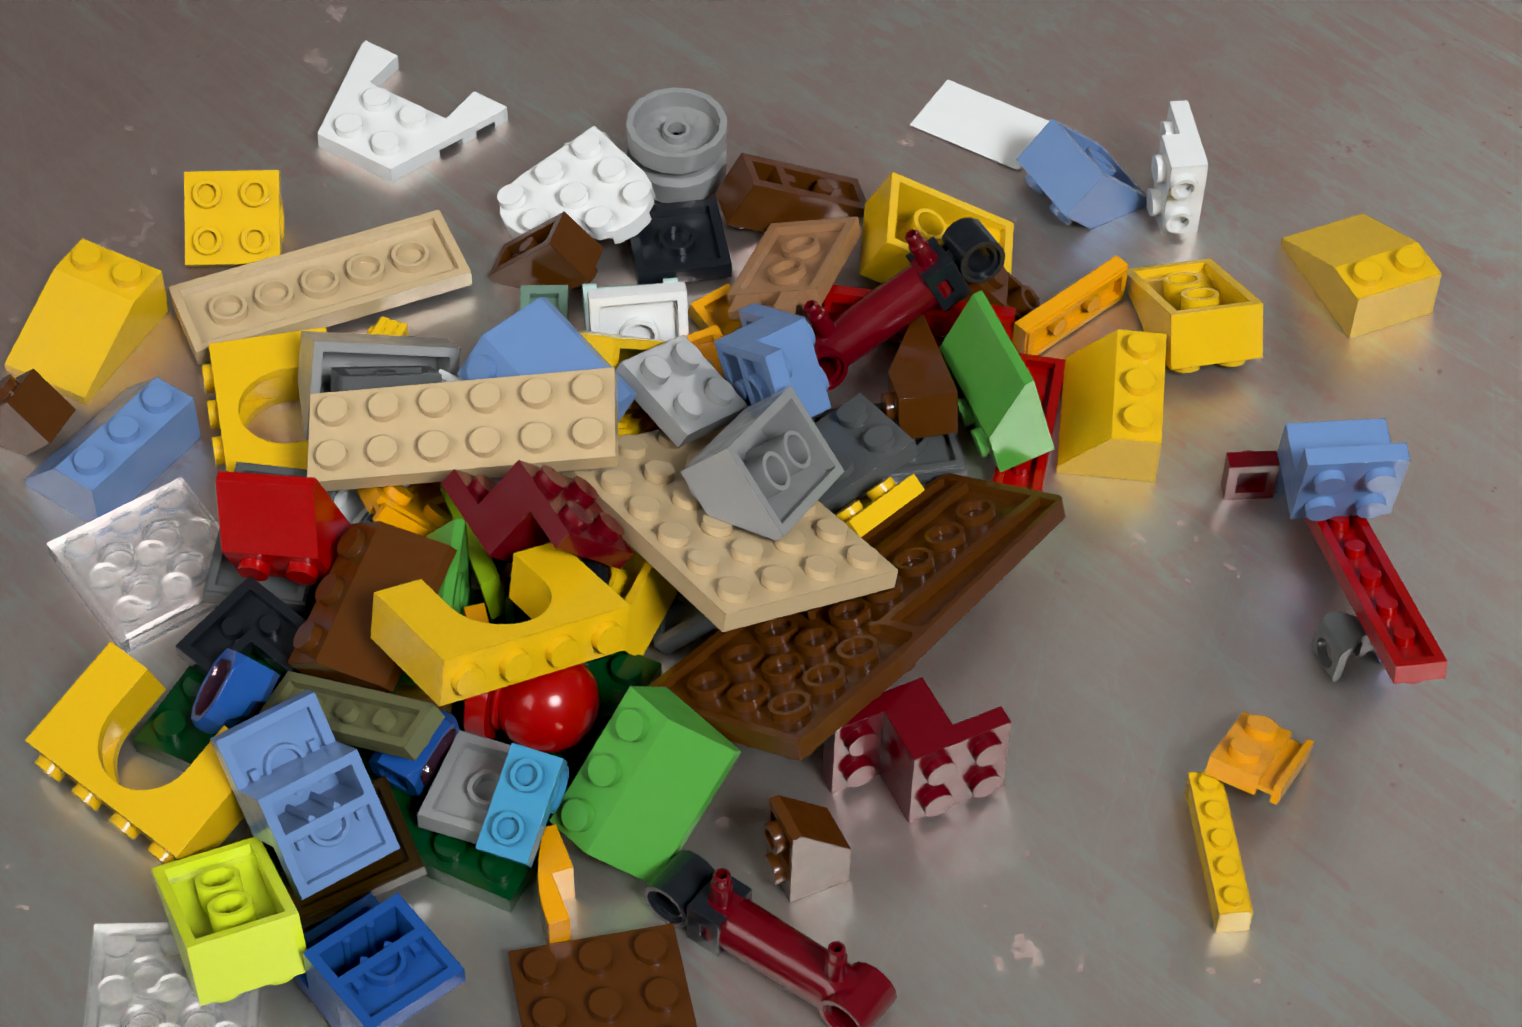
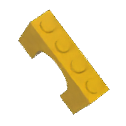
[202,327,339,494]
[370,543,630,707]
[25,641,244,864]

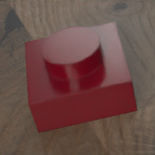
[1221,450,1280,500]

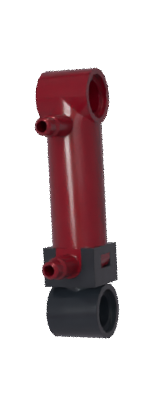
[804,217,1005,392]
[643,850,897,1027]

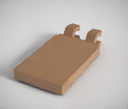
[727,217,862,331]

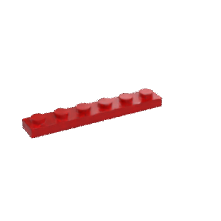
[1304,515,1448,684]

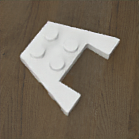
[317,40,508,182]

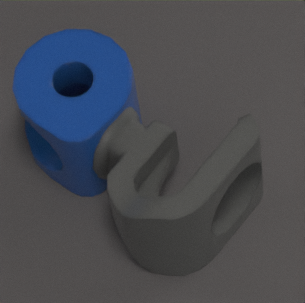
[1311,611,1382,682]

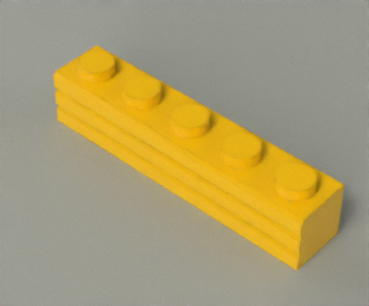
[1184,771,1253,933]

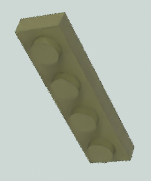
[259,671,445,761]

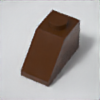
[488,211,604,291]

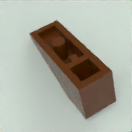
[715,153,867,233]
[881,315,958,439]

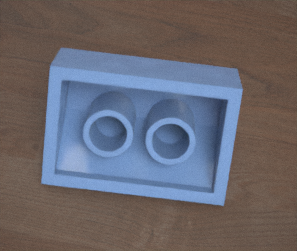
[457,297,637,423]
[24,377,201,530]

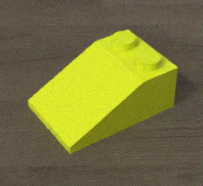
[151,837,307,1006]

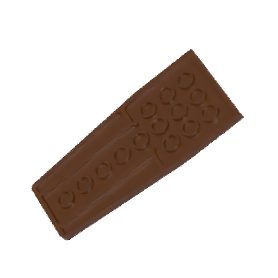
[648,473,1066,761]

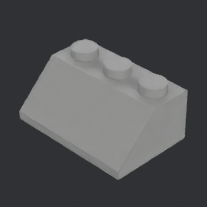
[298,331,461,440]
[680,385,844,541]

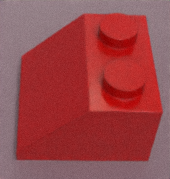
[216,471,351,585]

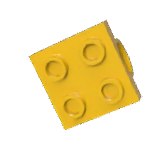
[184,170,285,268]

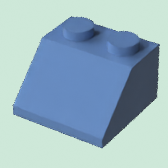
[1016,118,1147,229]

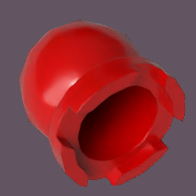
[464,663,601,753]

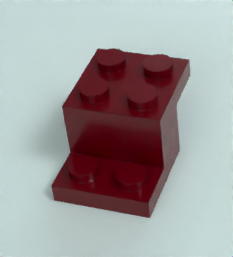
[441,460,634,569]
[822,677,1012,823]

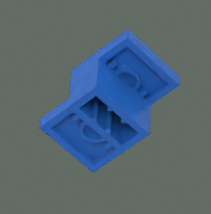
[293,893,466,1027]

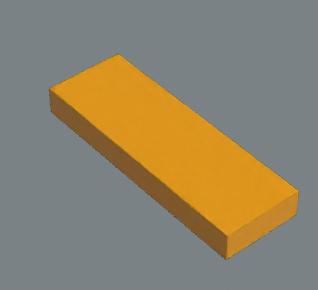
[1012,255,1129,355]

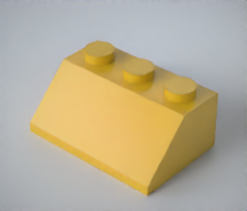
[1056,329,1167,482]

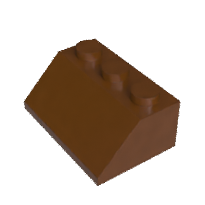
[287,521,457,693]

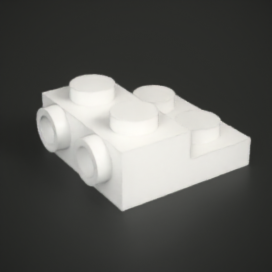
[1146,100,1209,235]

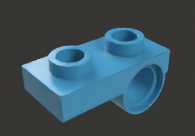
[475,743,569,868]

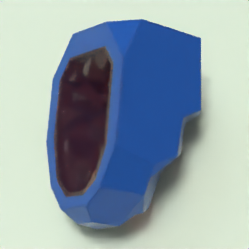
[191,648,280,735]
[368,710,460,796]

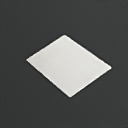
[910,80,1049,170]

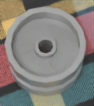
[626,87,728,203]

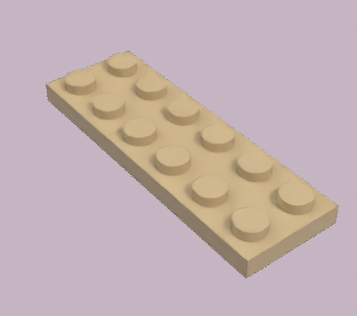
[168,209,472,365]
[307,367,619,491]

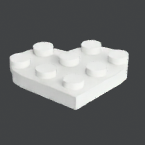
[497,125,656,244]

